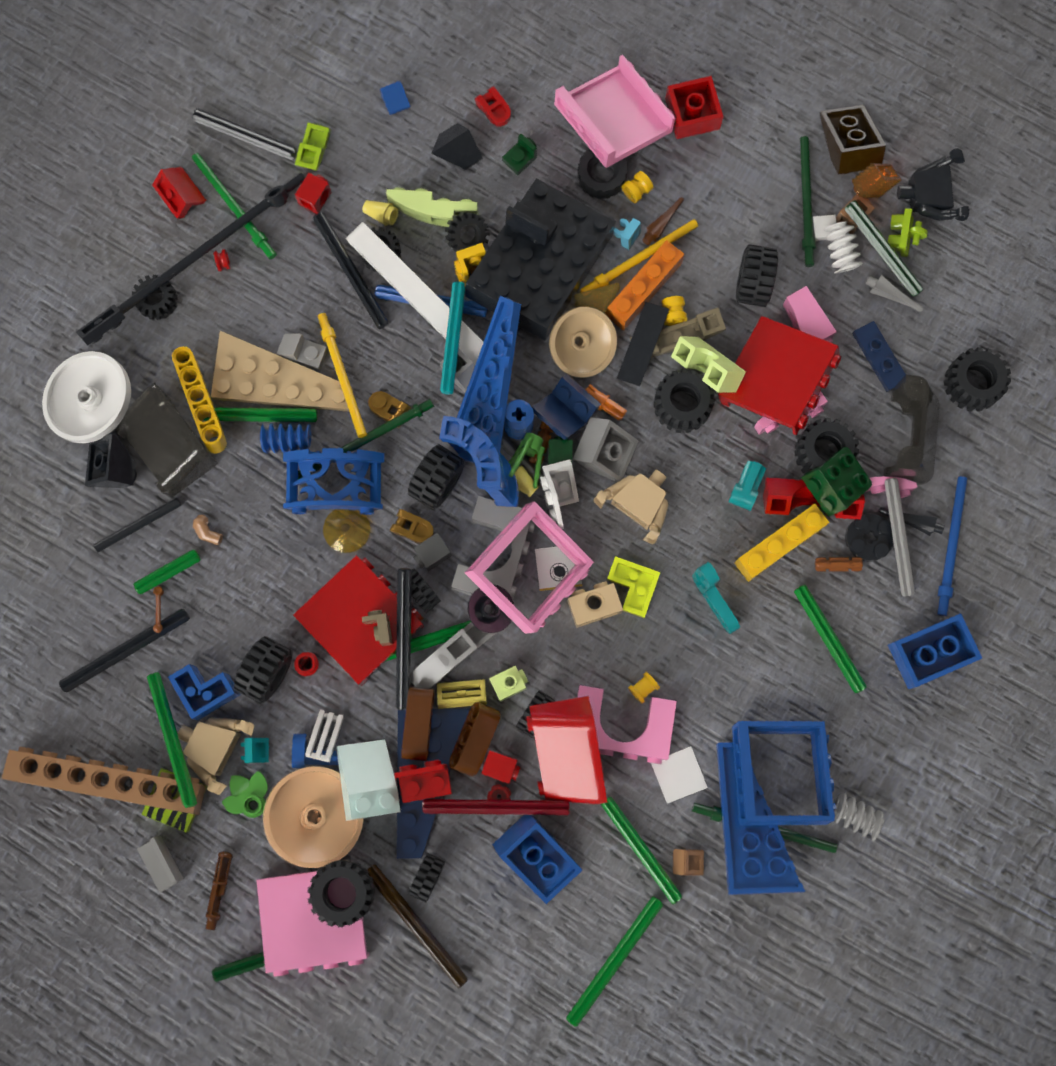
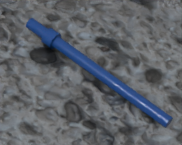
[937,476,968,616]

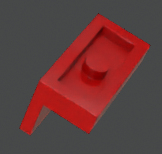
[152,167,206,219]

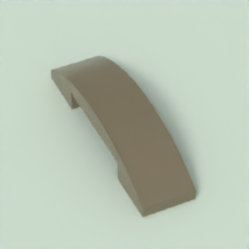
[630,308,726,357]

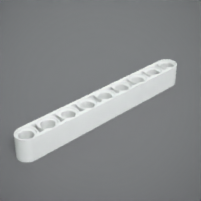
[346,222,483,365]

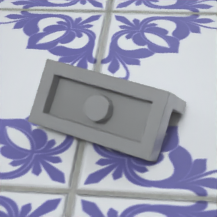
[137,836,184,893]

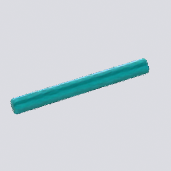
[440,281,466,395]

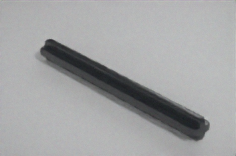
[313,212,388,329]
[396,568,412,711]
[59,609,190,692]

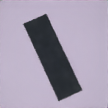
[616,302,669,387]

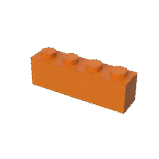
[606,240,684,331]

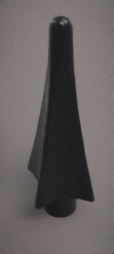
[879,508,945,536]

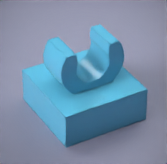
[613,218,641,250]

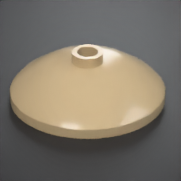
[549,307,617,378]

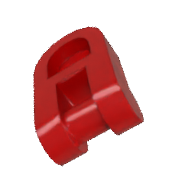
[474,86,511,126]

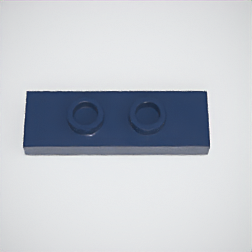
[852,321,909,392]

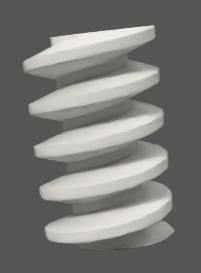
[824,221,863,274]

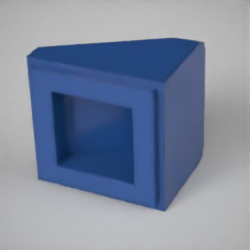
[380,81,410,115]

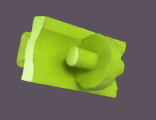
[888,209,928,257]

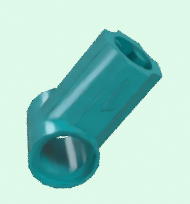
[728,461,766,511]

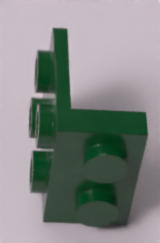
[801,447,872,517]

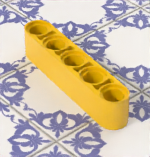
[172,346,227,454]

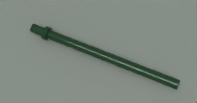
[298,399,435,479]

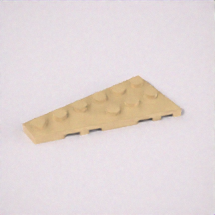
[211,331,353,412]

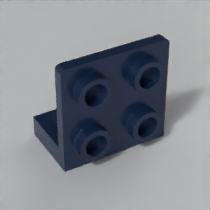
[532,374,601,440]

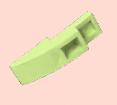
[386,187,478,227]

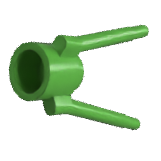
[509,433,545,489]

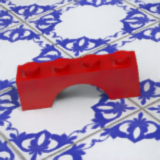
[763,478,865,520]

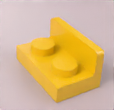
[453,243,486,287]

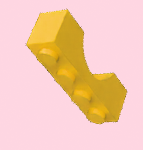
[734,504,830,582]

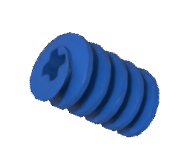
[504,399,534,440]
[260,423,311,453]

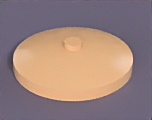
[263,767,363,868]

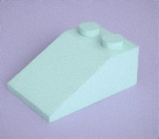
[336,739,400,821]

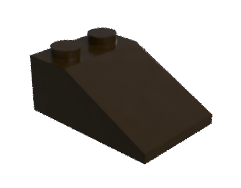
[820,104,886,175]

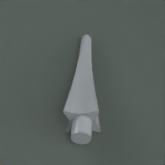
[865,275,923,311]

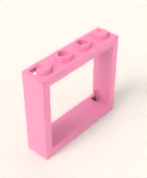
[465,501,594,634]

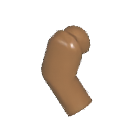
[193,515,223,545]

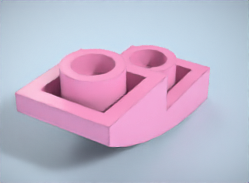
[866,477,917,498]

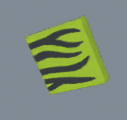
[141,768,207,833]

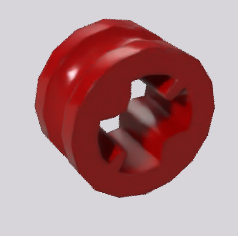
[214,249,231,272]

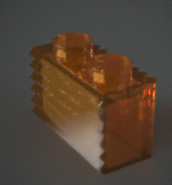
[852,163,901,198]

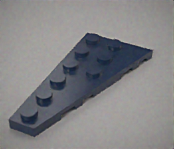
[397,708,471,859]

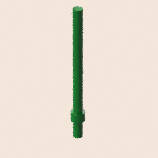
[192,153,277,260]

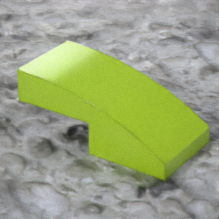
[295,123,331,171]

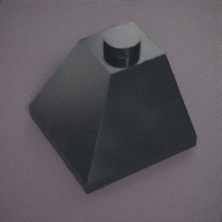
[85,434,137,488]

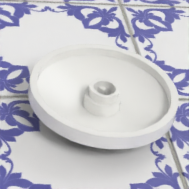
[42,351,131,443]

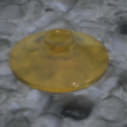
[323,509,370,553]

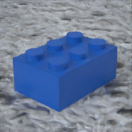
[887,613,982,689]

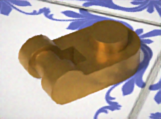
[368,391,412,428]
[389,509,434,544]

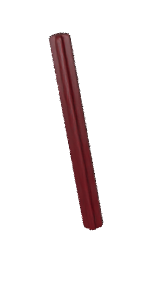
[422,799,570,815]

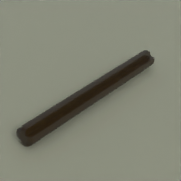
[367,864,468,988]

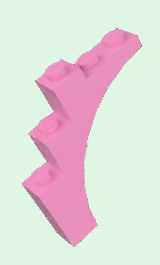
[754,286,837,434]

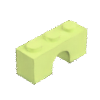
[671,336,746,393]

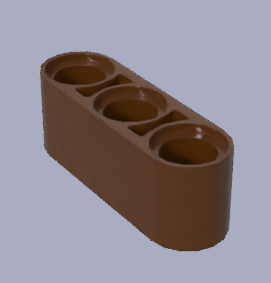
[401,687,434,761]
[449,702,501,777]

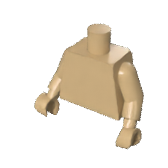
[594,470,668,544]
[178,717,254,795]

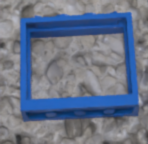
[732,721,837,825]

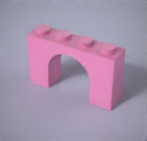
[577,685,677,764]

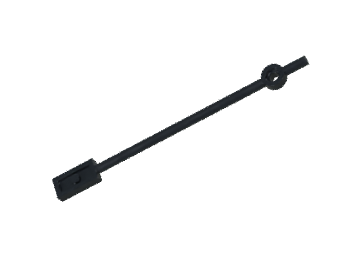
[76,173,306,346]

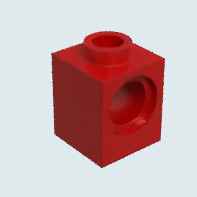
[295,173,332,214]
[481,750,520,784]

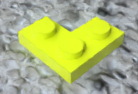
[607,557,660,618]

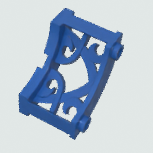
[439,416,519,507]
[283,448,384,515]

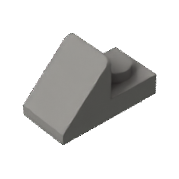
[276,334,328,371]

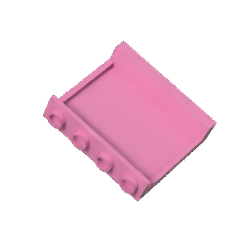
[554,55,675,168]
[257,871,369,976]

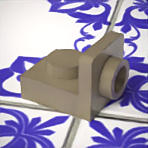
[362,610,393,646]

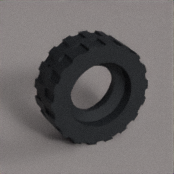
[577,149,628,199]

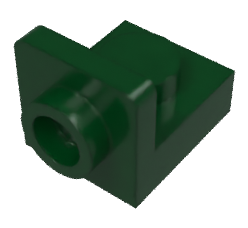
[502,134,537,175]

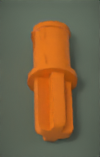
[585,384,627,420]

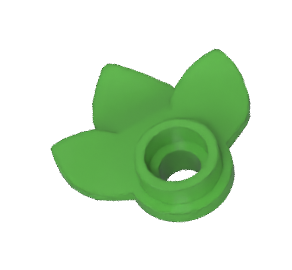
[222,771,268,818]

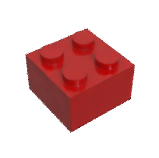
[665,76,724,139]

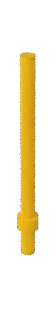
[579,219,698,297]
[317,313,367,438]

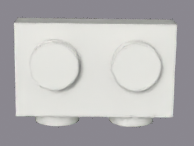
[540,460,579,529]

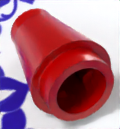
[294,652,319,676]

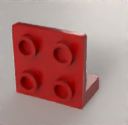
[394,760,452,803]

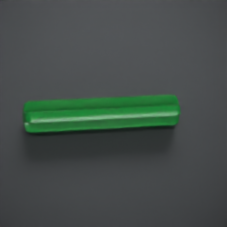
[133,550,201,594]

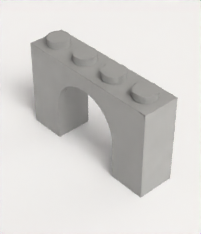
[451,496,536,601]

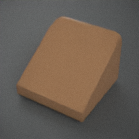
[673,849,704,875]

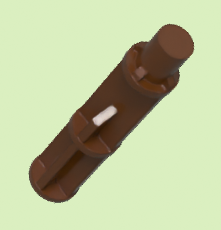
[205,851,233,930]

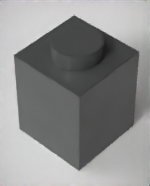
[413,533,452,572]

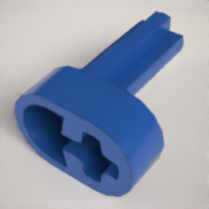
[292,734,339,768]

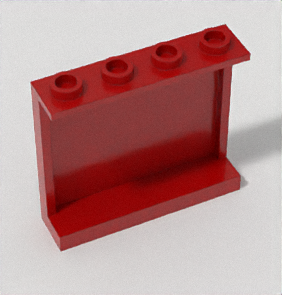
[718,316,841,436]
[293,555,424,686]

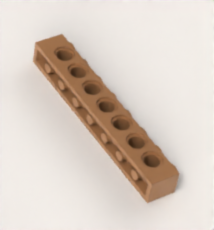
[1,747,206,815]

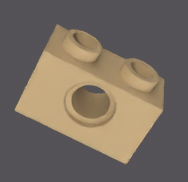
[567,581,623,628]

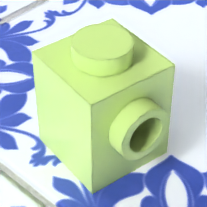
[489,666,528,702]

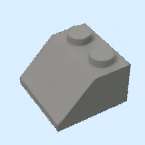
[572,417,638,482]

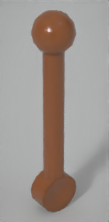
[153,586,164,633]

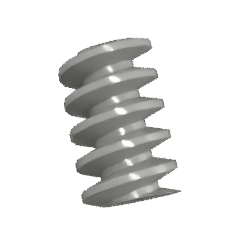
[833,792,884,842]

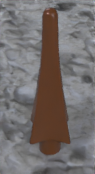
[642,197,684,245]

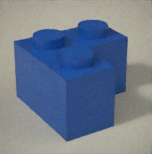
[168,664,241,720]

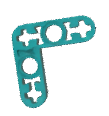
[692,562,740,634]

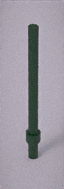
[800,136,816,267]
[691,802,837,854]

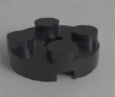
[845,514,894,562]

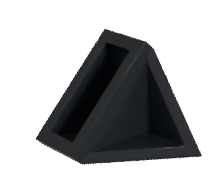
[431,123,483,171]

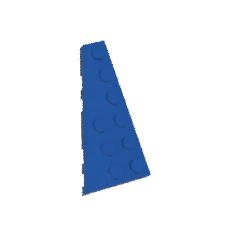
[457,296,521,455]
[716,742,805,895]

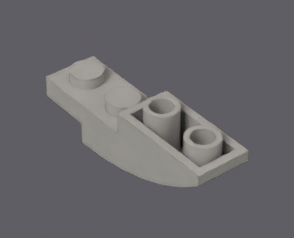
[410,622,496,689]

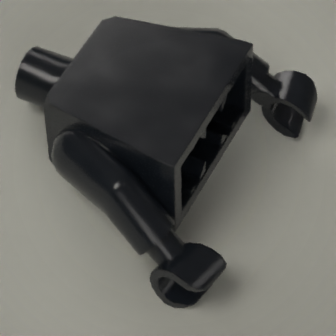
[897,148,970,221]

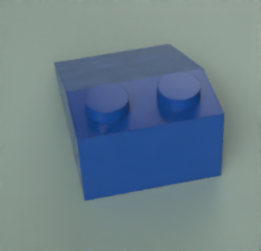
[492,815,582,904]

